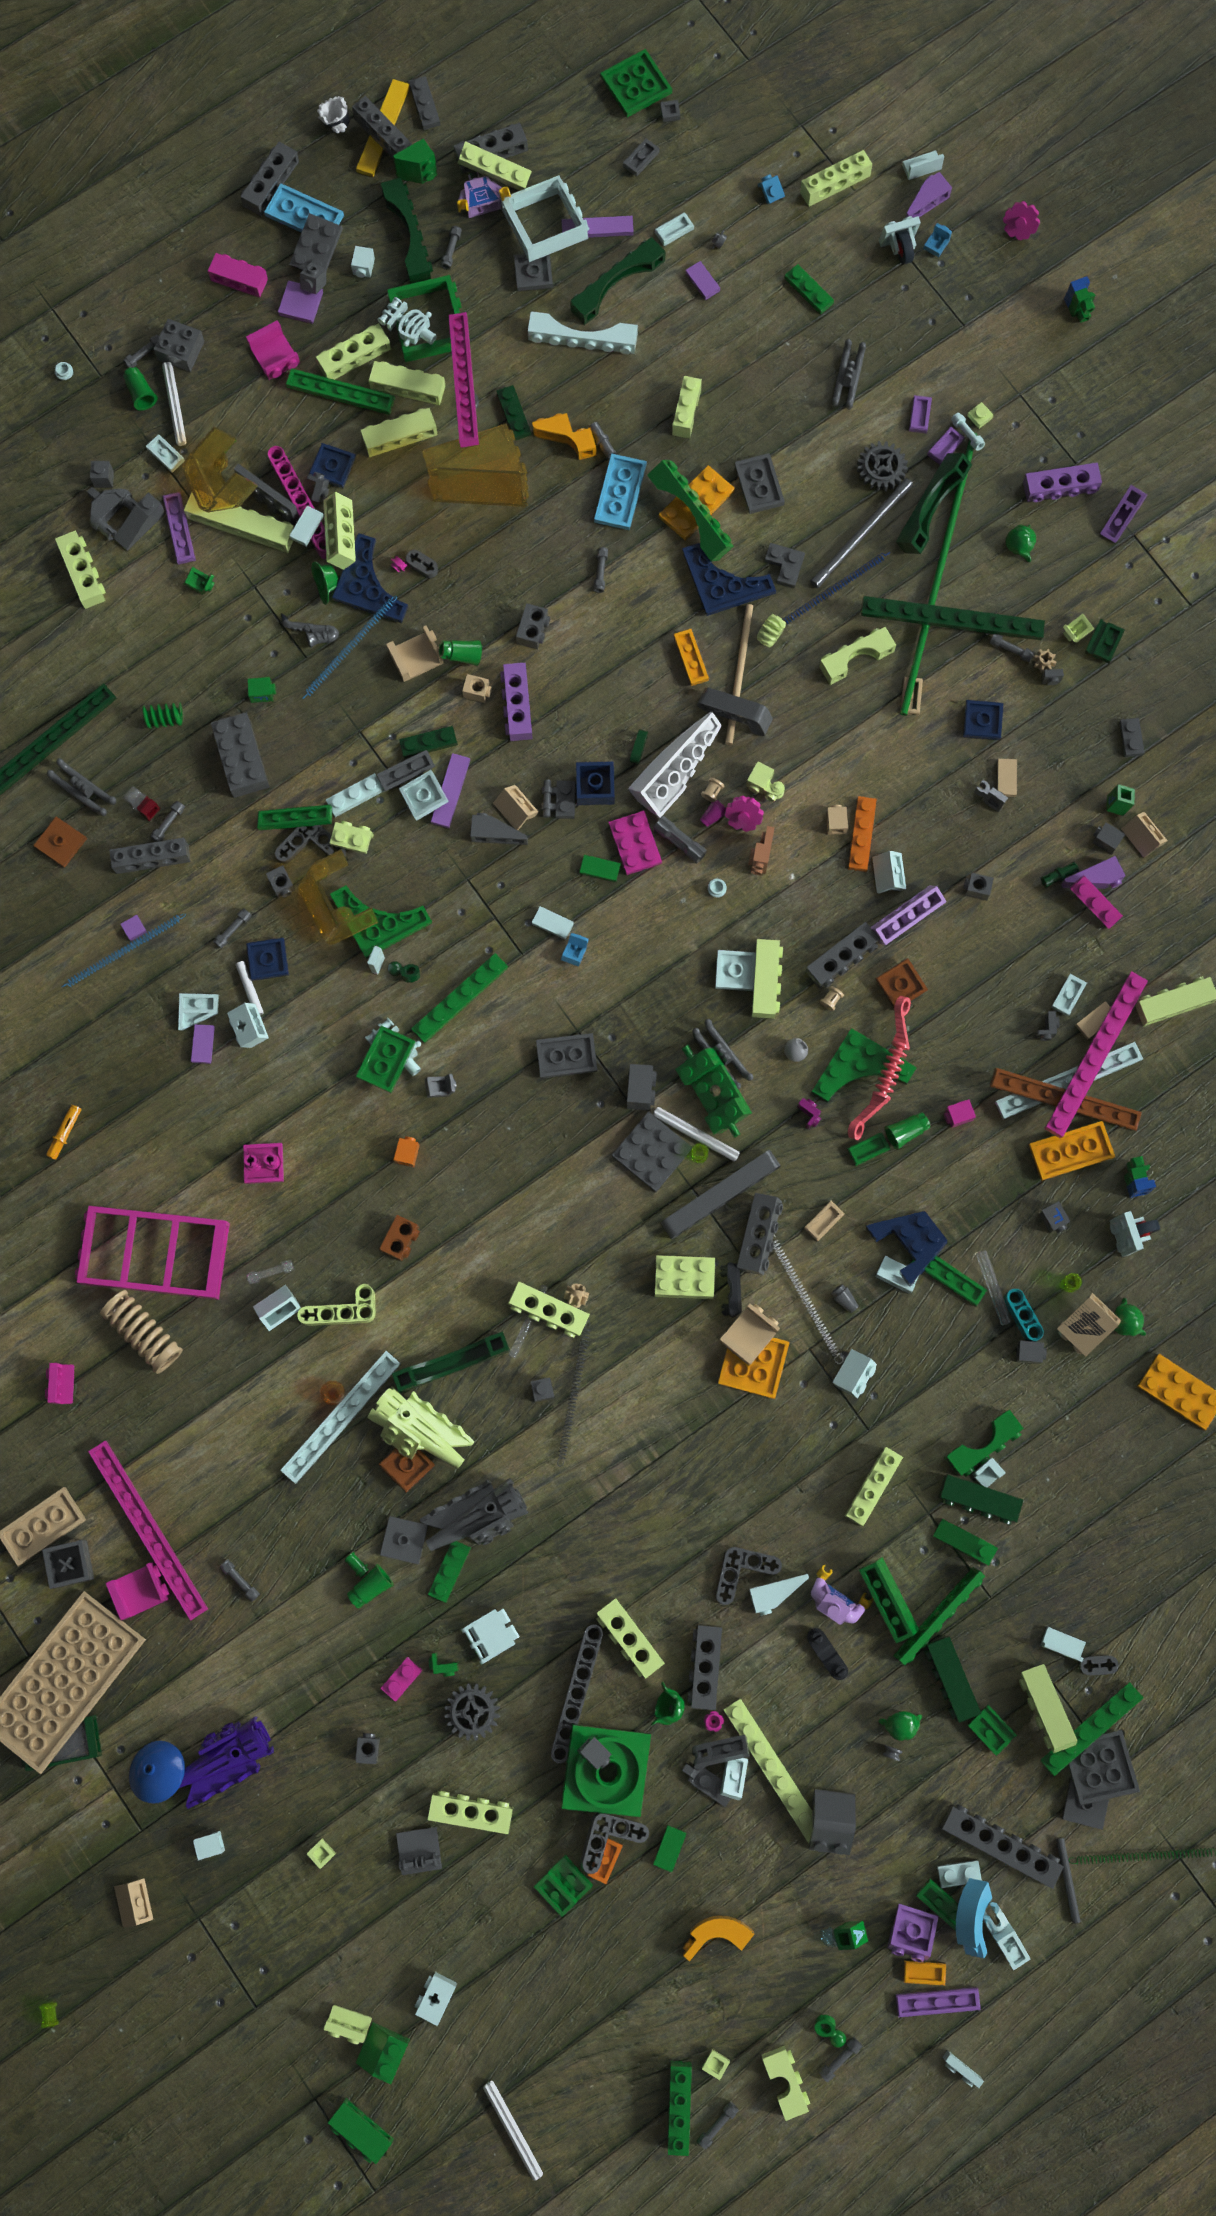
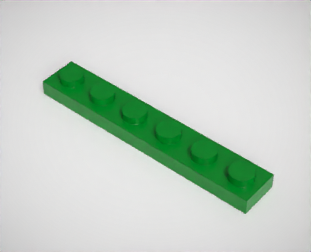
[286,368,395,415]
[411,953,508,1044]
[893,1567,985,1665]
[1040,1682,1144,1777]

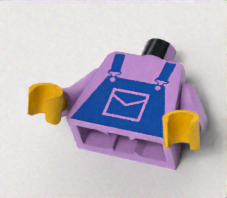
[457,172,511,218]
[811,1565,874,1625]

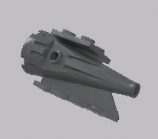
[420,1478,529,1551]

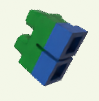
[1064,276,1096,323]
[1124,1156,1156,1198]

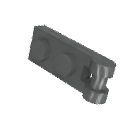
[692,1735,750,1769]

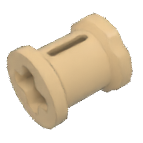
[701,778,724,802]
[820,986,844,1011]

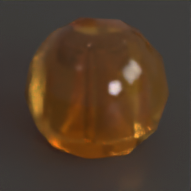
[320,1381,345,1405]

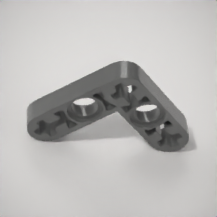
[275,825,346,864]
[716,1547,782,1605]
[580,1813,649,1874]

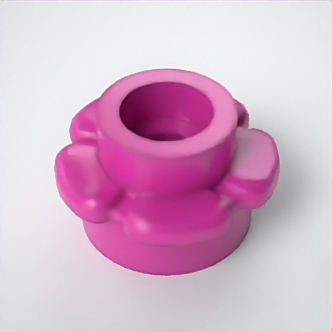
[391,555,408,572]
[704,1711,724,1732]

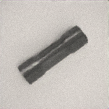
[654,816,707,864]

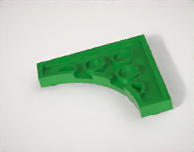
[330,885,432,959]
[811,1028,917,1103]

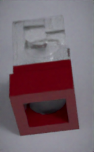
[123,786,160,822]

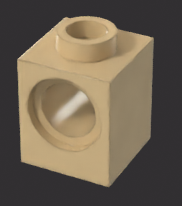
[462,674,492,703]
[826,805,848,835]

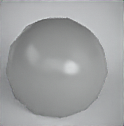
[784,1038,808,1062]

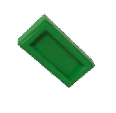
[580,855,621,882]
[847,1132,890,1166]
[653,1825,687,1872]

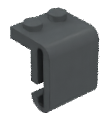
[809,1789,856,1855]

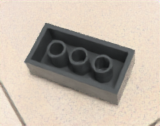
[211,712,270,798]

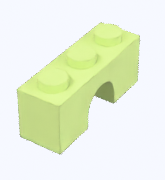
[672,376,702,439]
[762,2046,810,2121]

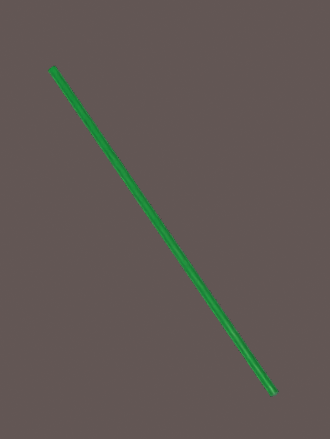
[900,433,978,716]

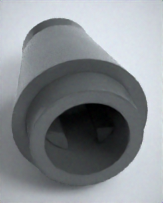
[831,1284,859,1313]

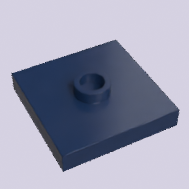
[309,443,356,489]
[963,700,1003,740]
[246,938,289,981]

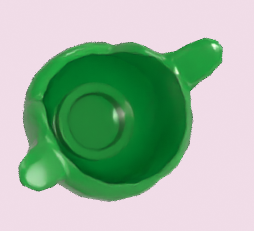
[1005,524,1036,562]
[1114,1298,1146,1336]
[651,1682,685,1726]
[878,1711,922,1741]

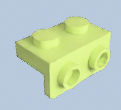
[329,821,374,854]
[324,2005,372,2044]

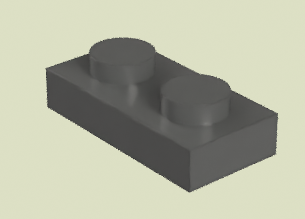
[623,138,660,177]
[1119,718,1145,757]

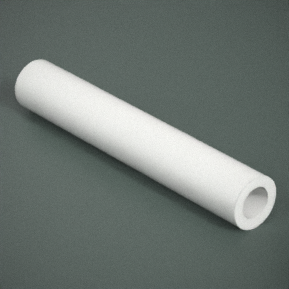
[235,961,264,1015]

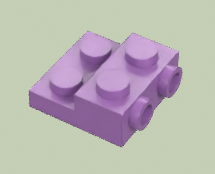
[887,1904,939,1963]

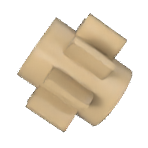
[1033,649,1057,673]
[564,1283,589,1308]

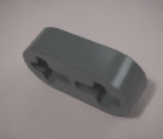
[406,550,438,578]
[1079,1655,1119,1676]

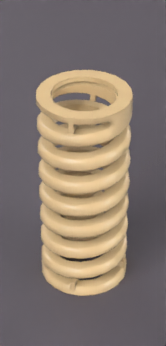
[100,1290,183,1374]

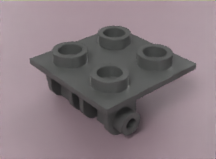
[396,1827,442,1875]

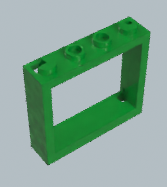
[387,275,470,362]

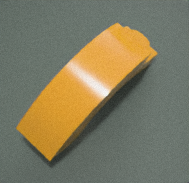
[683,1916,755,1961]

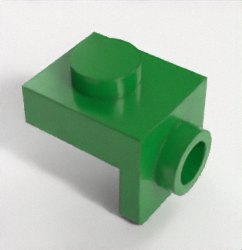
[183,567,215,595]
[429,1652,459,1677]

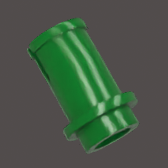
[345,1552,369,1578]

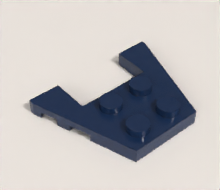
[866,1211,947,1287]

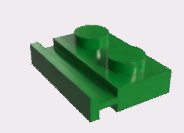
[967,1704,1017,1756]

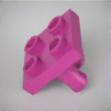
[243,1143,284,1184]

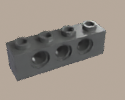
[352,96,412,160]
[454,123,528,174]
[241,142,299,216]
[110,838,191,874]
[805,922,880,989]
[737,1193,783,1276]
[687,1625,722,1710]

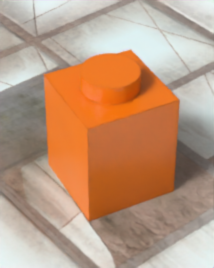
[394,1136,420,1167]

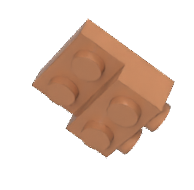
[748,826,775,875]

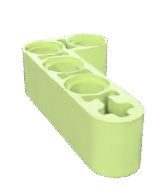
[297,1284,376,1326]

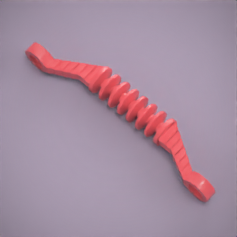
[848,996,911,1140]

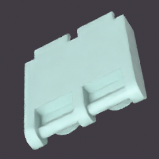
[461,1609,520,1665]

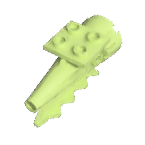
[368,1386,474,1469]

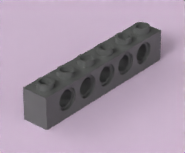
[940,1804,1064,1889]

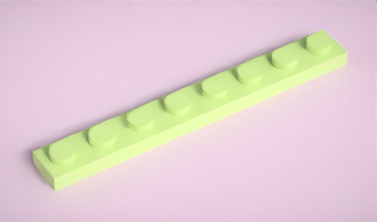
[723,1699,812,1843]

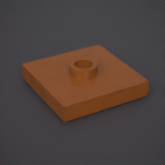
[34,816,87,868]
[875,958,928,1007]
[379,1448,435,1493]

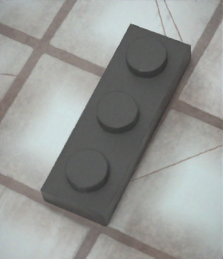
[409,76,441,130]
[377,750,435,792]

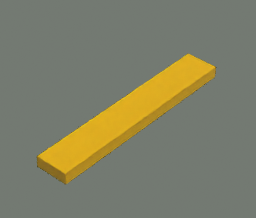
[356,79,410,177]

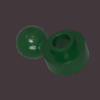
[388,961,420,983]

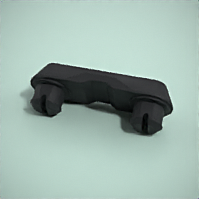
[720,1262,742,1318]
[807,1628,848,1680]

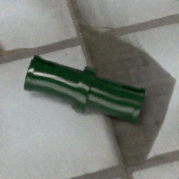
[1040,861,1079,888]

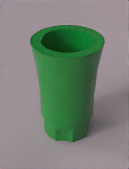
[123,367,158,411]
[438,640,482,666]
[884,1112,930,1150]
[347,1564,394,1609]

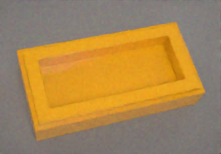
[903,1960,946,1986]

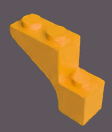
[532,413,596,460]

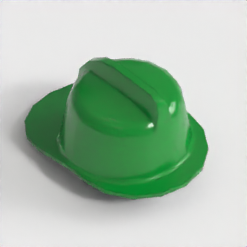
[311,562,339,605]

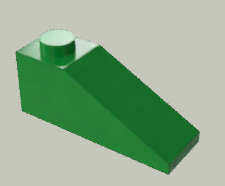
[933,1519,998,1566]

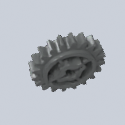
[857,441,908,491]
[445,1683,500,1741]

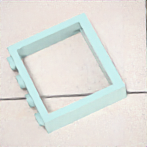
[501,175,589,262]

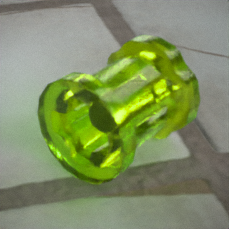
[691,1143,709,1163]
[1061,1273,1082,1293]
[38,2002,59,2028]

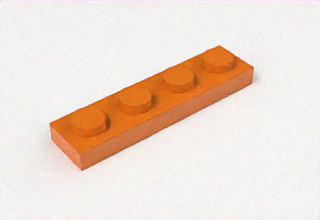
[848,796,877,872]

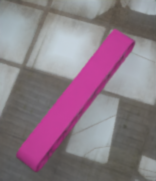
[268,446,326,559]

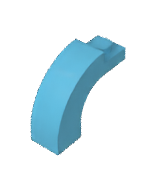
[956,1878,992,1958]

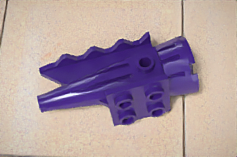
[178,1716,274,1809]

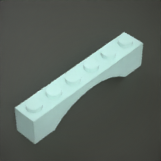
[528,312,638,354]

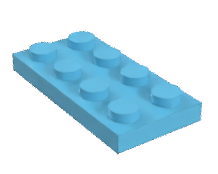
[264,184,344,233]
[594,454,647,530]

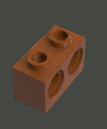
[380,1215,420,1262]

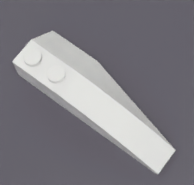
[628,712,722,818]

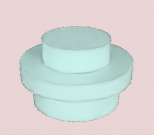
[55,362,73,380]
[708,879,727,898]

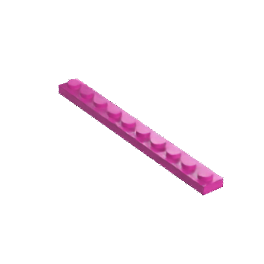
[449,312,479,448]
[1044,971,1148,1139]
[88,1441,208,1621]

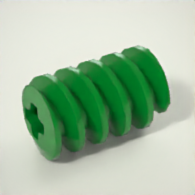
[142,702,183,729]

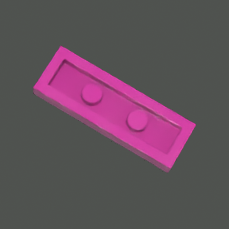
[1070,875,1123,929]

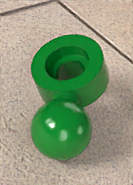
[815,2015,846,2048]

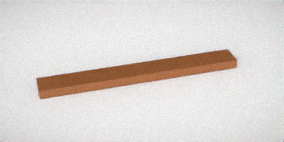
[990,1068,1142,1131]

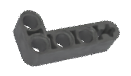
[697,687,773,736]

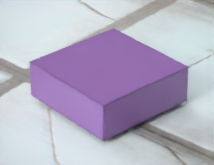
[121,915,147,941]

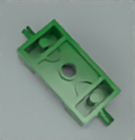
[675,1045,752,1138]

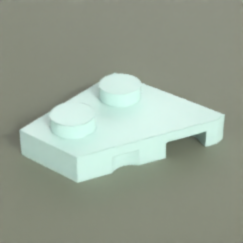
[178,993,219,1030]

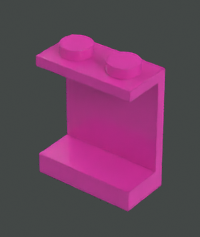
[246,320,300,380]
[106,1563,169,1620]

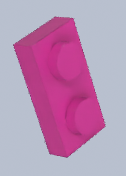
[381,1657,423,1702]

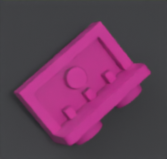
[45,1363,74,1404]

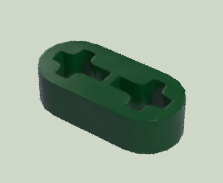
[630,729,648,765]

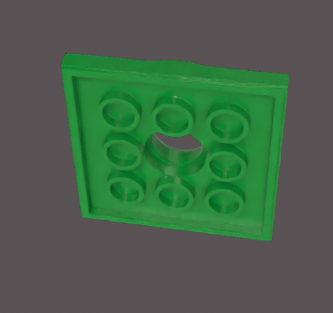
[560,1724,651,1817]

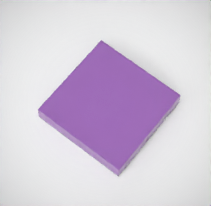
[278,281,323,324]

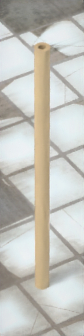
[725,604,753,745]

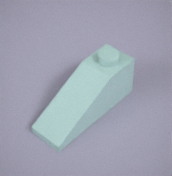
[749,1574,809,1616]

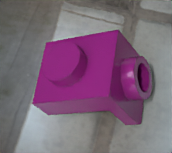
[797,1098,822,1130]

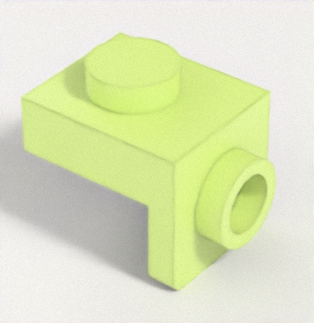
[1063,614,1094,643]

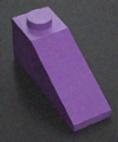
[906,172,952,218]
[1100,485,1147,543]
[1061,856,1126,889]

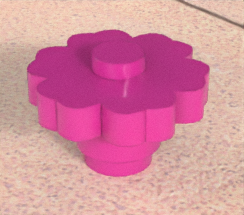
[1003,201,1040,240]
[725,796,764,832]

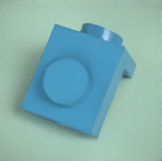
[757,174,785,204]
[924,223,952,258]
[561,933,588,967]

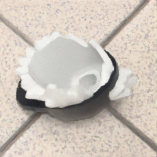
[317,96,350,134]

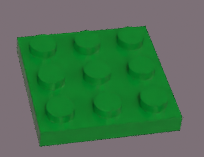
[600,49,673,118]

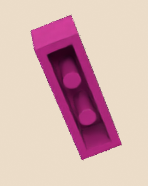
[208,253,268,298]

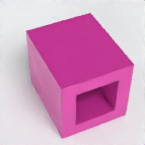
[944,1099,976,1128]

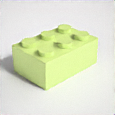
[655,1255,715,1299]

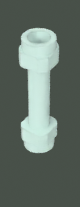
[951,413,985,451]

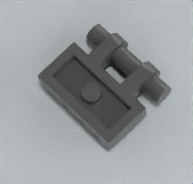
[541,780,575,819]

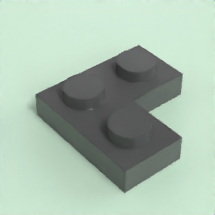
[765,543,805,588]

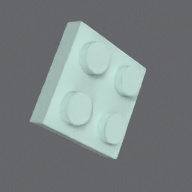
[399,770,449,820]
[715,950,756,991]

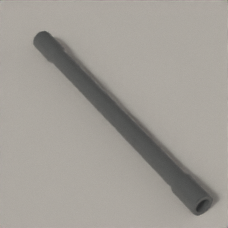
[810,478,913,588]

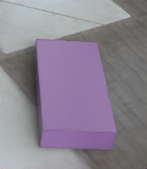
[685,261,720,300]
[909,395,932,434]
[927,427,965,465]
[191,1024,215,1064]

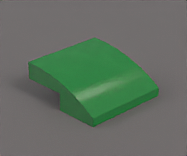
[534,1855,593,1917]

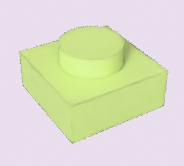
[967,402,993,429]
[307,1838,336,1869]
[702,2049,730,2080]

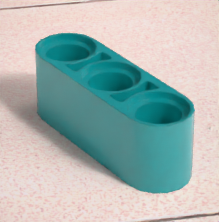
[1004,1289,1044,1342]

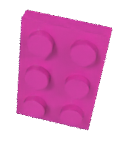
[609,811,662,875]

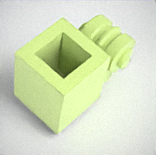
[746,762,785,802]

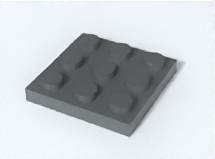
[612,1112,693,1192]
[1068,1730,1140,1806]

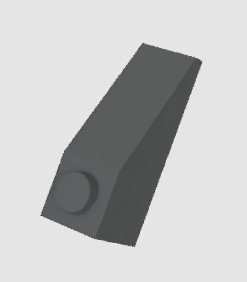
[114,492,166,551]
[471,813,528,845]

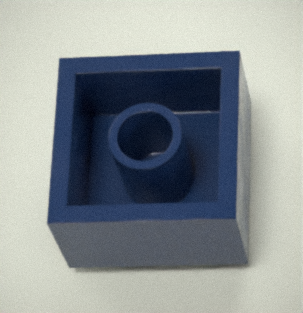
[576,761,615,805]

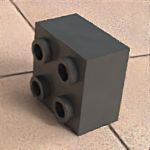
[153,319,205,372]
[627,1064,657,1111]
[42,1540,94,1589]

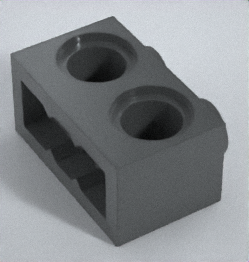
[516,603,550,650]

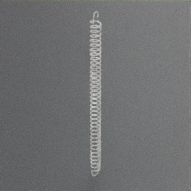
[773,1235,844,1364]

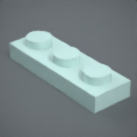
[326,773,384,817]

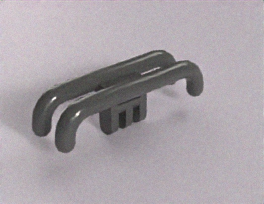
[831,339,866,410]
[47,758,116,817]
[692,1019,753,1090]

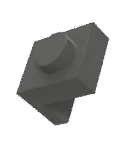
[307,472,329,502]
[1035,1011,1059,1041]
[424,1074,456,1098]

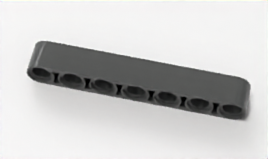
[660,1150,781,1240]
[551,1624,603,1763]

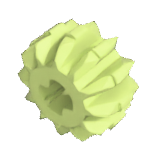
[757,614,786,647]

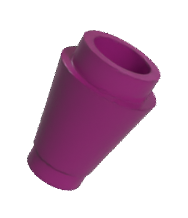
[700,800,726,827]

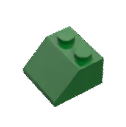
[393,138,437,184]
[356,2022,410,2084]

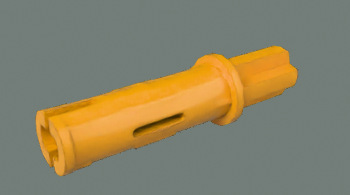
[46,1104,81,1160]

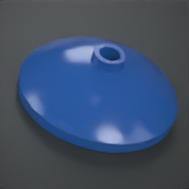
[129,1741,185,1804]

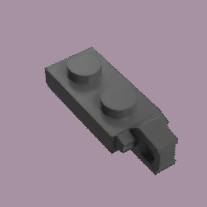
[682,1763,731,1807]

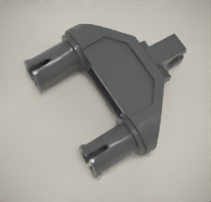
[87,487,137,540]

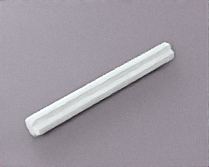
[162,362,187,446]
[653,1107,740,1161]
[483,2081,543,2181]

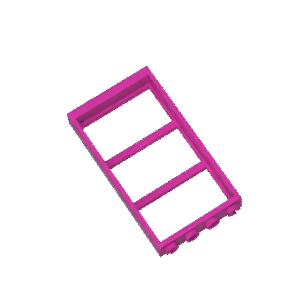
[75,1206,230,1300]

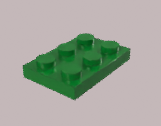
[356,1026,416,1093]

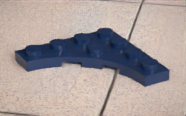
[332,533,408,623]
[682,543,776,616]

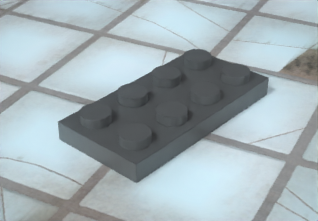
[234,464,300,526]

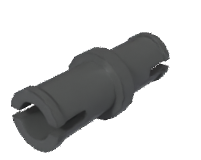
[588,422,616,459]

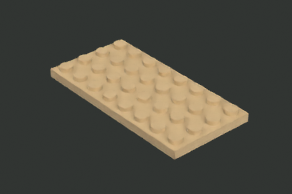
[0,1591,146,1774]

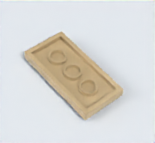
[0,1487,86,1566]

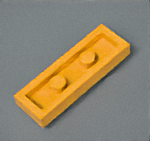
[674,629,709,686]

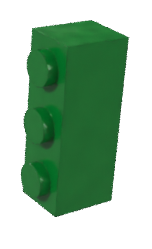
[328,2098,394,2164]

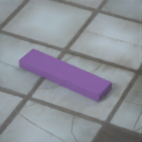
[562,216,633,238]
[162,492,196,565]
[431,753,470,828]
[895,1987,981,2017]

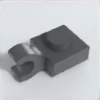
[974,780,1008,812]

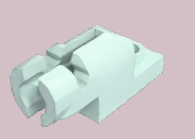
[983,1902,1030,1970]

